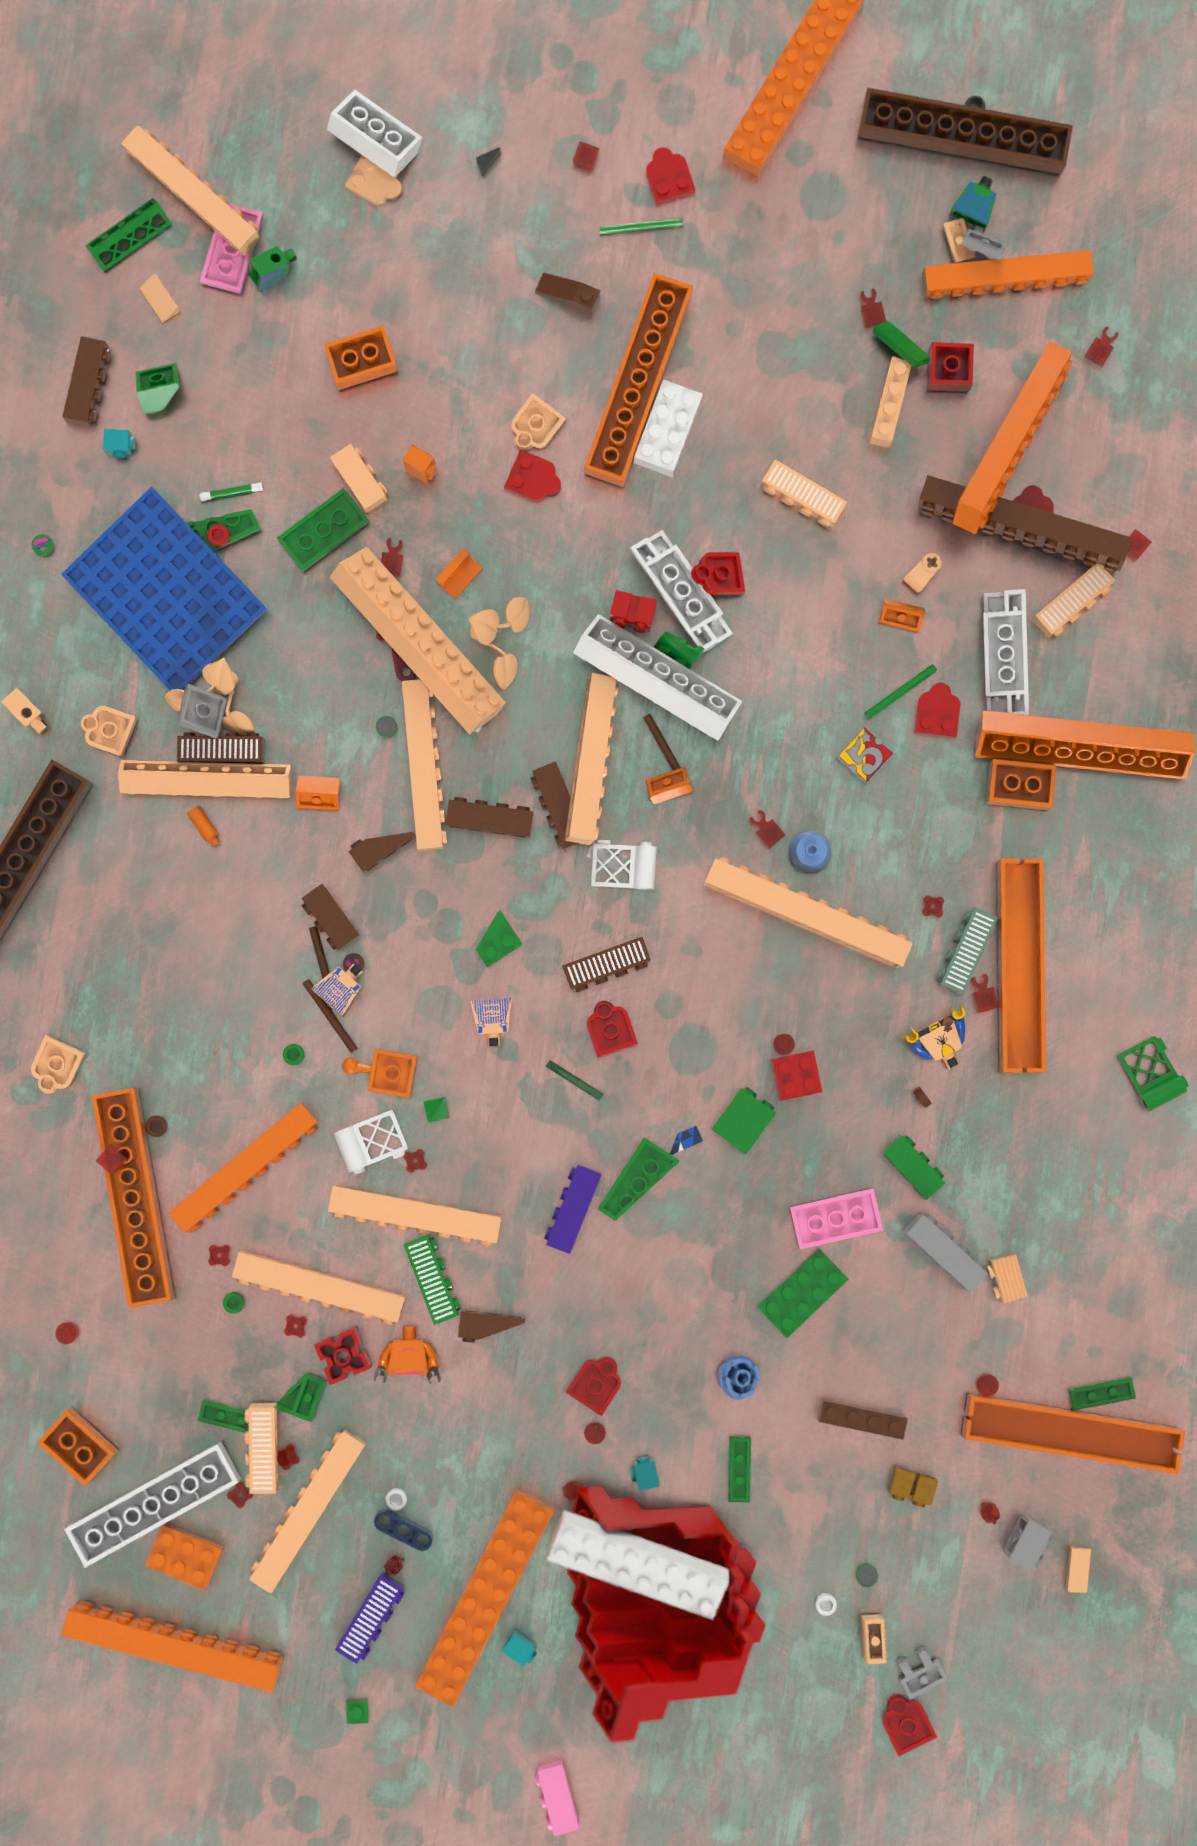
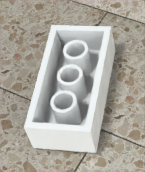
[327,90,422,177]
[634,379,703,478]

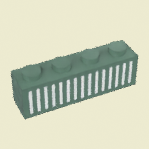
[937,907,998,996]

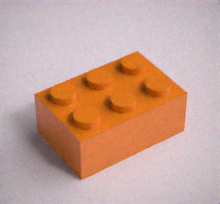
[323,325,398,390]
[985,759,1057,810]
[37,1407,119,1486]
[145,1522,225,1591]

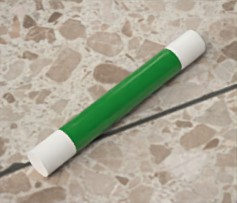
[199,482,263,502]

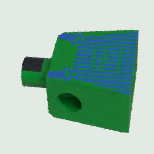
[949,176,997,232]
[249,246,297,292]

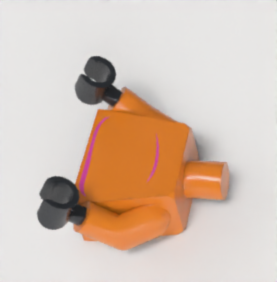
[374,1326,441,1384]

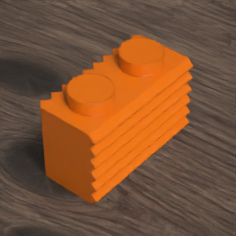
[403,444,437,483]

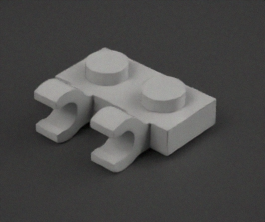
[962,225,1006,260]
[897,1647,948,1700]

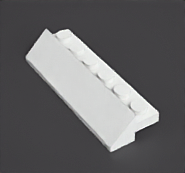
[630,530,733,652]
[983,589,1029,715]

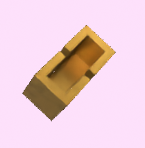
[887,1466,938,1508]

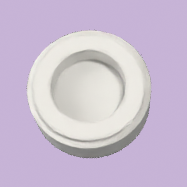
[385,1488,407,1511]
[815,1593,837,1616]

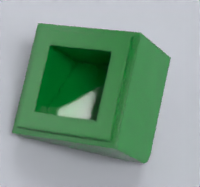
[423,1097,450,1123]

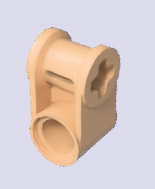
[903,553,941,594]

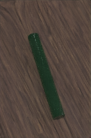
[546,1060,603,1101]

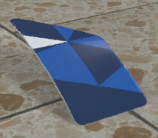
[670,1126,703,1155]

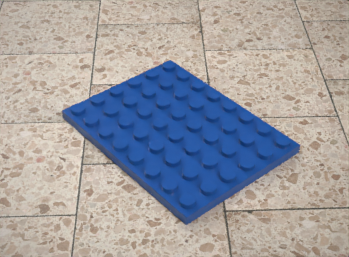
[61,486,267,690]

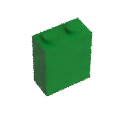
[711,1087,776,1155]

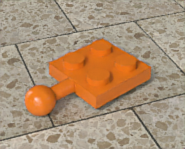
[342,1049,417,1098]

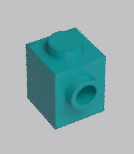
[103,429,136,458]
[630,1456,660,1491]
[502,1630,537,1667]

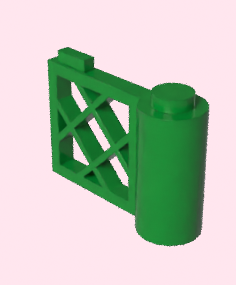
[1117,1036,1189,1112]

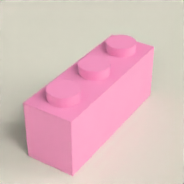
[534,1759,580,1836]

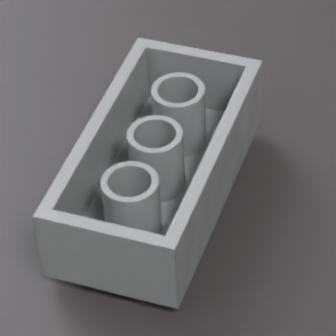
[902,1213,988,1293]

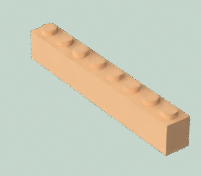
[121,125,261,256]
[564,673,619,845]
[402,679,447,851]
[118,760,292,799]
[328,1185,502,1246]
[232,1251,406,1325]
[249,1429,366,1594]

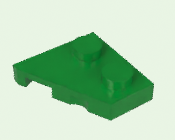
[654,631,704,669]
[476,910,523,968]
[276,1373,327,1422]

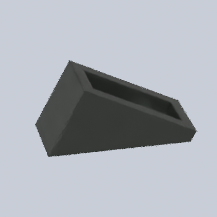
[476,147,501,175]

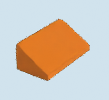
[878,598,925,633]
[646,767,693,804]

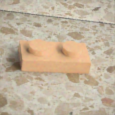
[942,218,975,263]

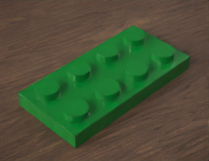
[277,488,370,572]
[757,1248,849,1338]

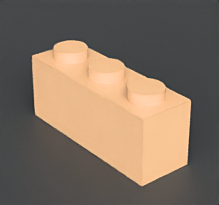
[330,444,387,514]

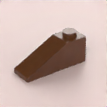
[535,272,601,316]
[348,832,416,874]
[458,1310,526,1343]

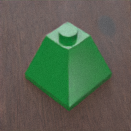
[135,363,179,414]

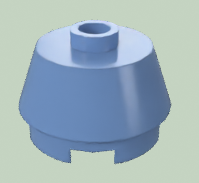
[789,831,832,873]
[717,1356,760,1399]

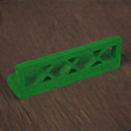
[85,198,172,271]

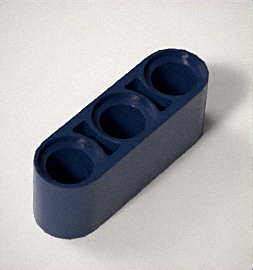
[374,1509,433,1551]

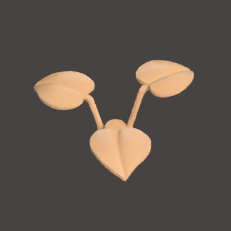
[468,597,530,691]
[164,658,256,736]

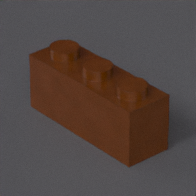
[301,884,361,951]

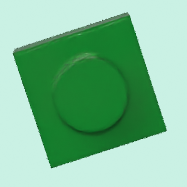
[346,1699,369,1724]

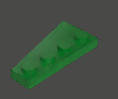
[186,509,261,552]
[598,1138,680,1221]

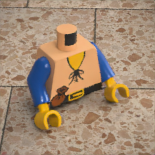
[903,1004,966,1069]

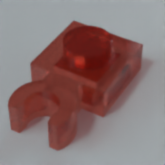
[860,288,886,328]
[1084,327,1118,367]
[381,538,404,577]
[749,810,785,849]
[971,974,1000,1013]

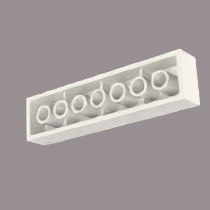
[573,614,743,741]
[64,1441,241,1567]
[547,1510,729,1619]

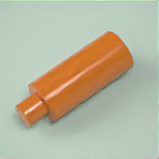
[187,805,220,847]

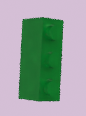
[881,1135,945,1200]

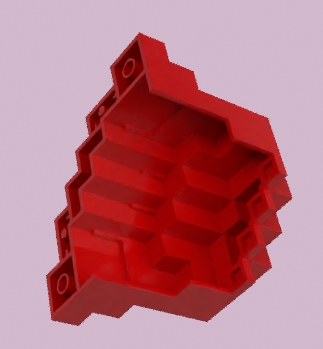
[567,1486,766,1743]

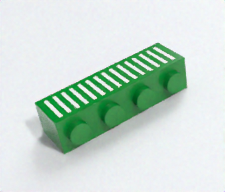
[403,1234,461,1325]

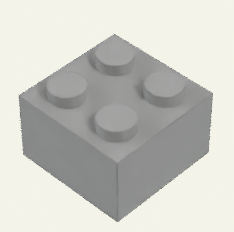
[1003,1514,1053,1571]

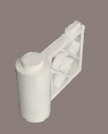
[591,840,657,890]
[333,1110,408,1176]

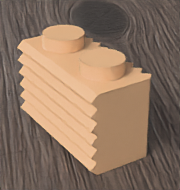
[987,1254,1028,1303]
[861,1614,887,1664]

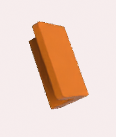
[435,548,482,599]
[295,776,340,810]

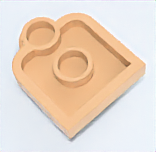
[345,155,402,205]
[512,393,566,451]
[81,706,138,757]
[31,1035,85,1093]

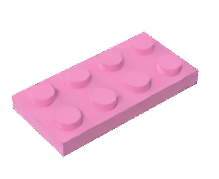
[200,204,264,294]
[790,1188,883,1249]

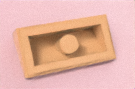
[139,274,180,323]
[1065,1546,1091,1592]

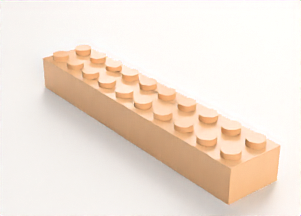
[330,547,506,735]
[704,857,913,969]

